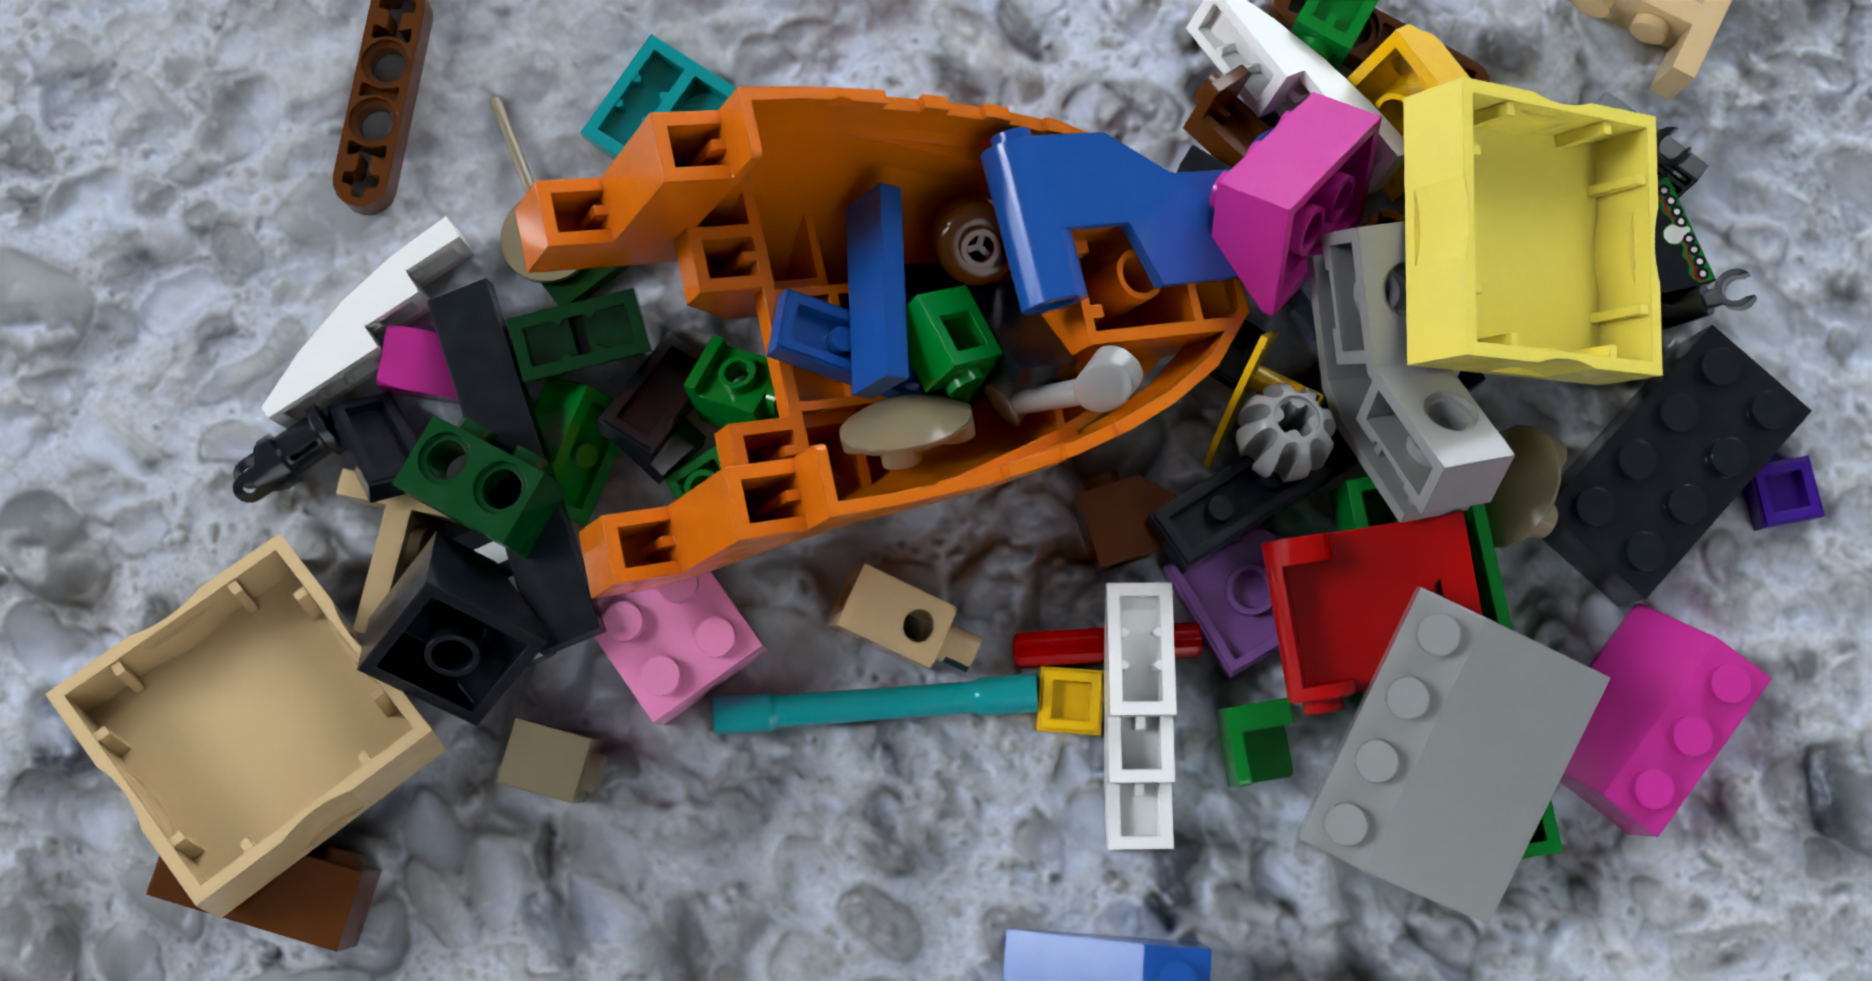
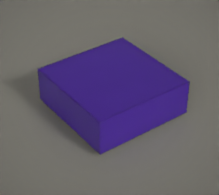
[1743,455,1825,531]

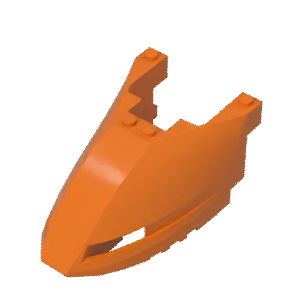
[515,86,1250,599]

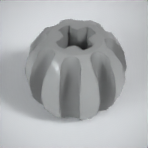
[1235,383,1336,482]

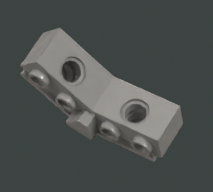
[1306,221,1515,523]

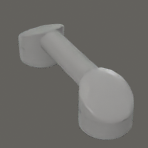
[984,345,1143,426]

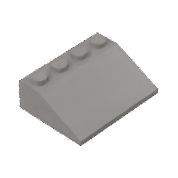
[1299,587,1611,925]

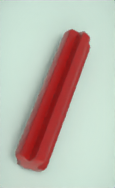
[1012,622,1203,668]

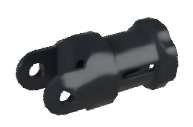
[233,403,344,503]

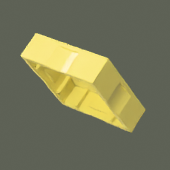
[1403,77,1663,385]

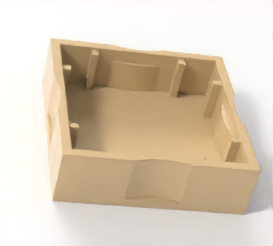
[45,533,447,919]

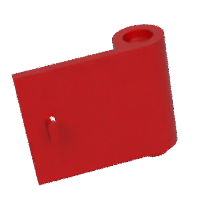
[1261,511,1482,715]

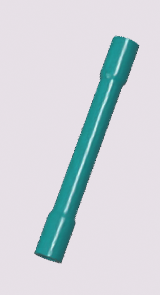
[712,673,1038,735]

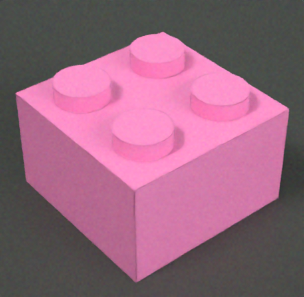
[594,571,769,725]

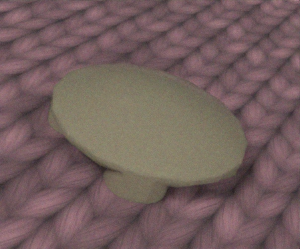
[839,393,976,470]
[1484,425,1567,549]

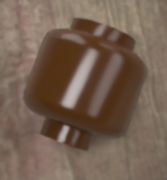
[930,194,1010,286]

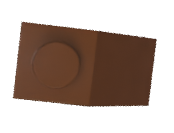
[1071,471,1179,575]

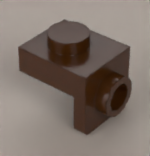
[1183,64,1272,168]

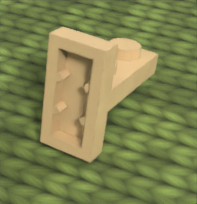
[1567,0,1732,100]
[336,468,466,634]

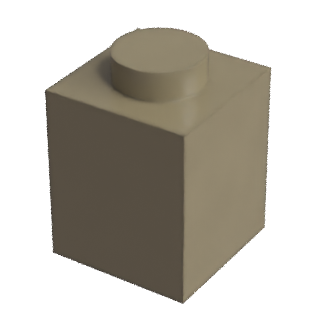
[496,718,607,804]

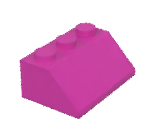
[1209,92,1382,316]
[1560,603,1772,837]

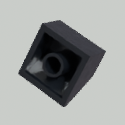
[357,531,549,726]

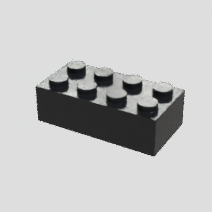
[1542,325,1812,606]

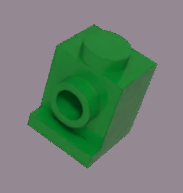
[906,285,1003,399]
[683,335,779,427]

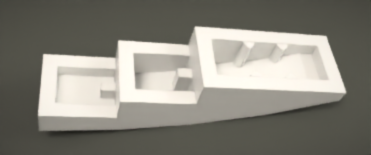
[1186,0,1404,195]
[261,217,475,428]
[1104,582,1177,850]

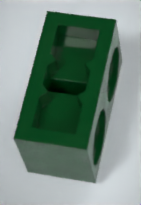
[506,288,653,383]
[392,415,566,558]

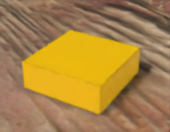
[1036,666,1104,736]

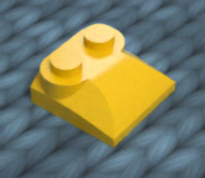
[1347,24,1470,203]

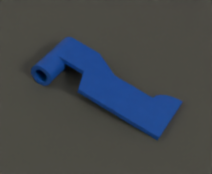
[980,127,1275,316]

